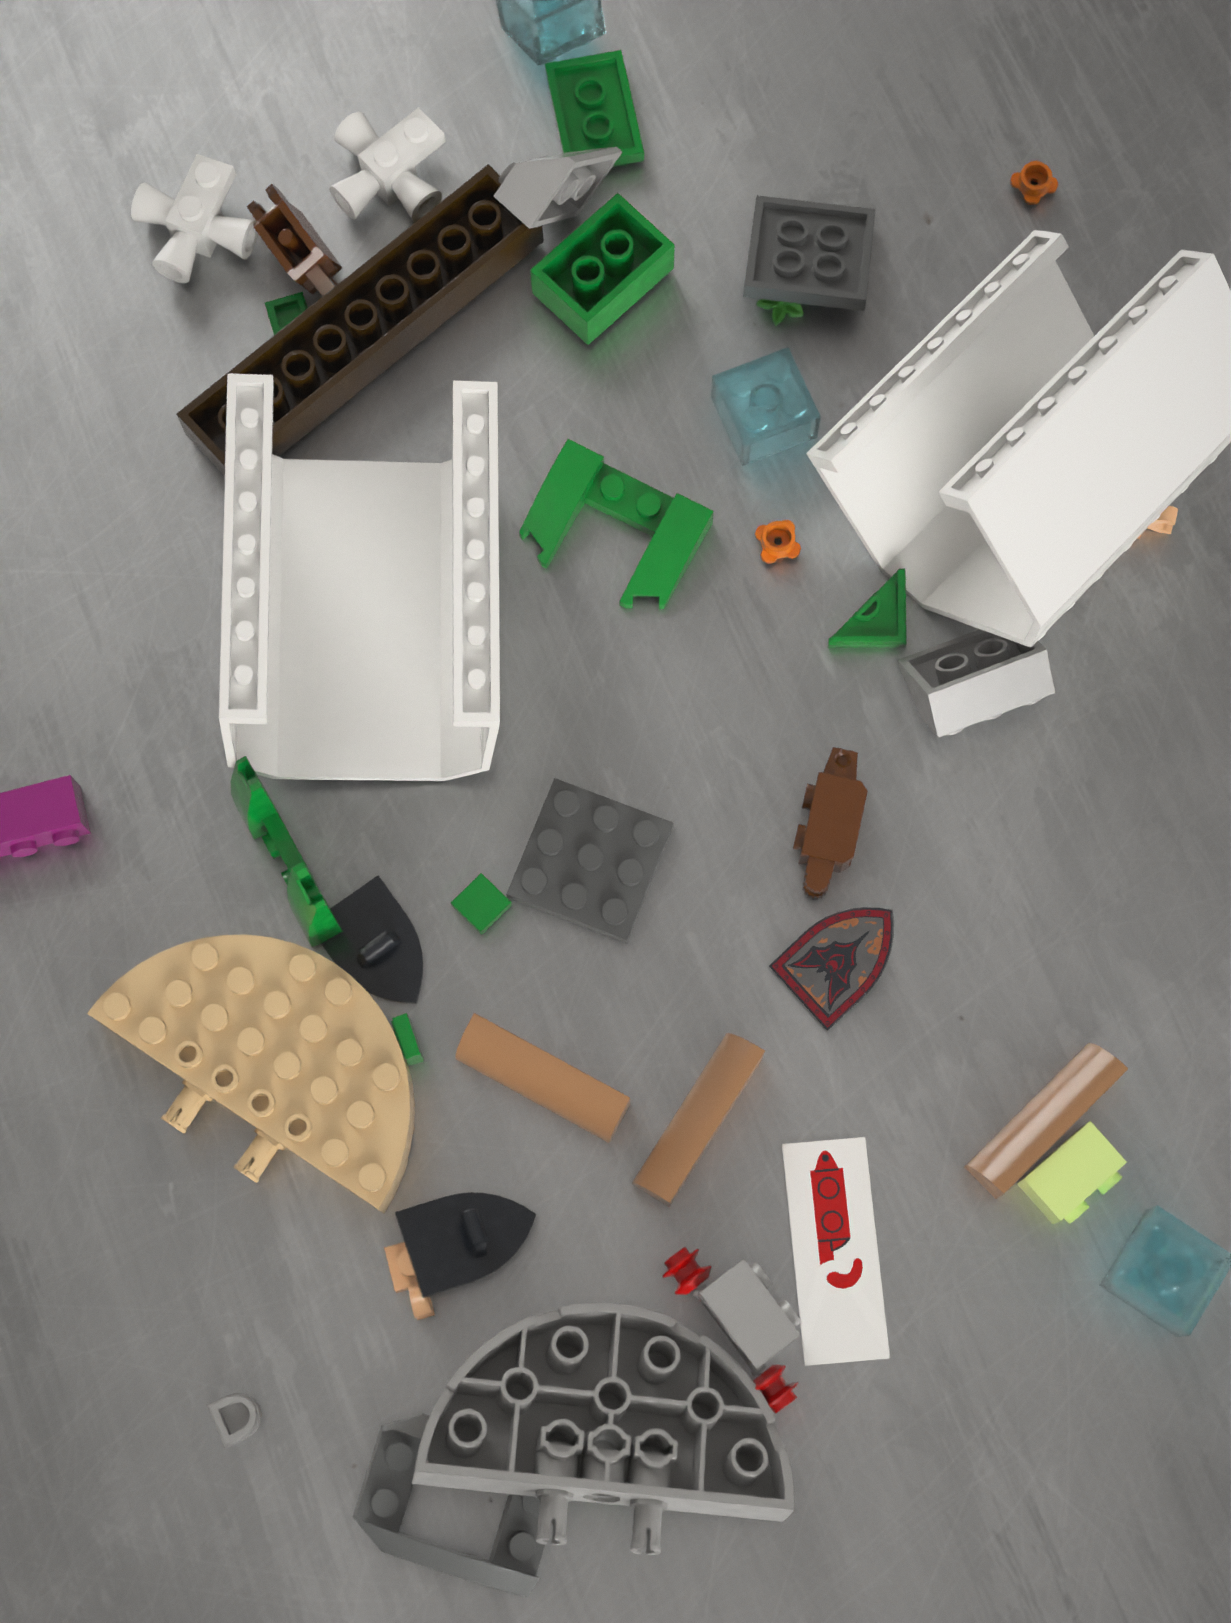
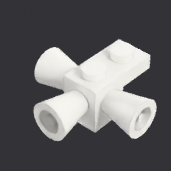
[329,107,446,222]
[131,154,258,283]

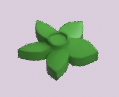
[756,299,804,327]

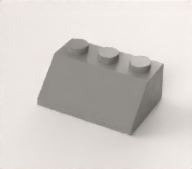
[493,147,622,229]
[897,629,1055,738]

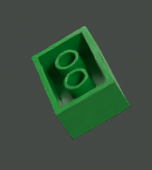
[530,193,675,345]

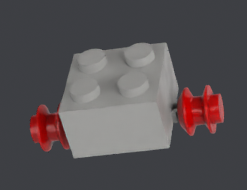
[662,1247,801,1414]

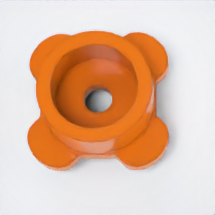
[1010,161,1058,205]
[755,520,801,564]

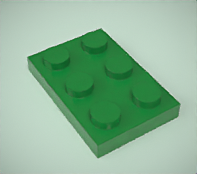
[545,50,644,167]

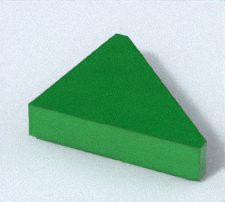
[828,568,907,648]

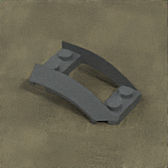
[353,1414,545,1597]

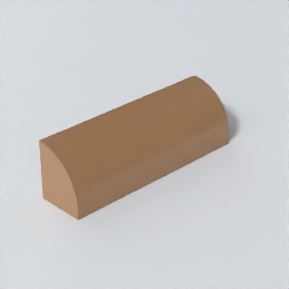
[455,1013,631,1143]
[632,1033,765,1207]
[964,1043,1128,1199]

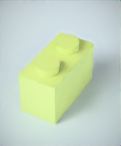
[1017,1121,1127,1224]

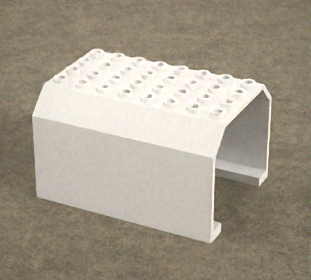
[806,230,1231,647]
[219,374,500,781]

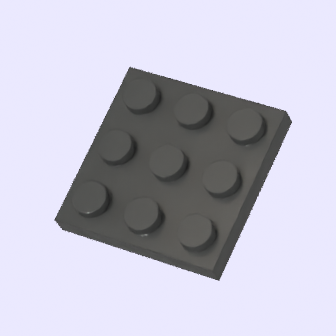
[743,195,876,311]
[506,778,674,943]

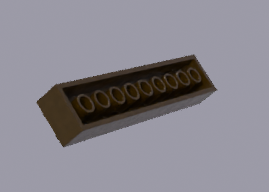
[176,164,544,477]

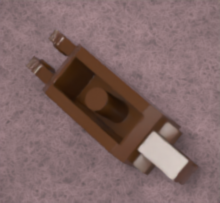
[247,184,343,297]
[793,747,868,900]

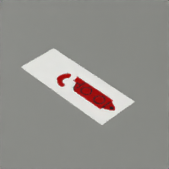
[782,1137,890,1366]

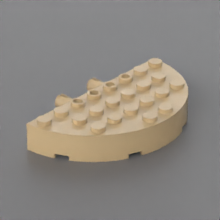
[87,935,415,1214]

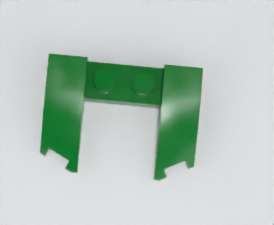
[519,439,714,609]
[230,756,343,948]

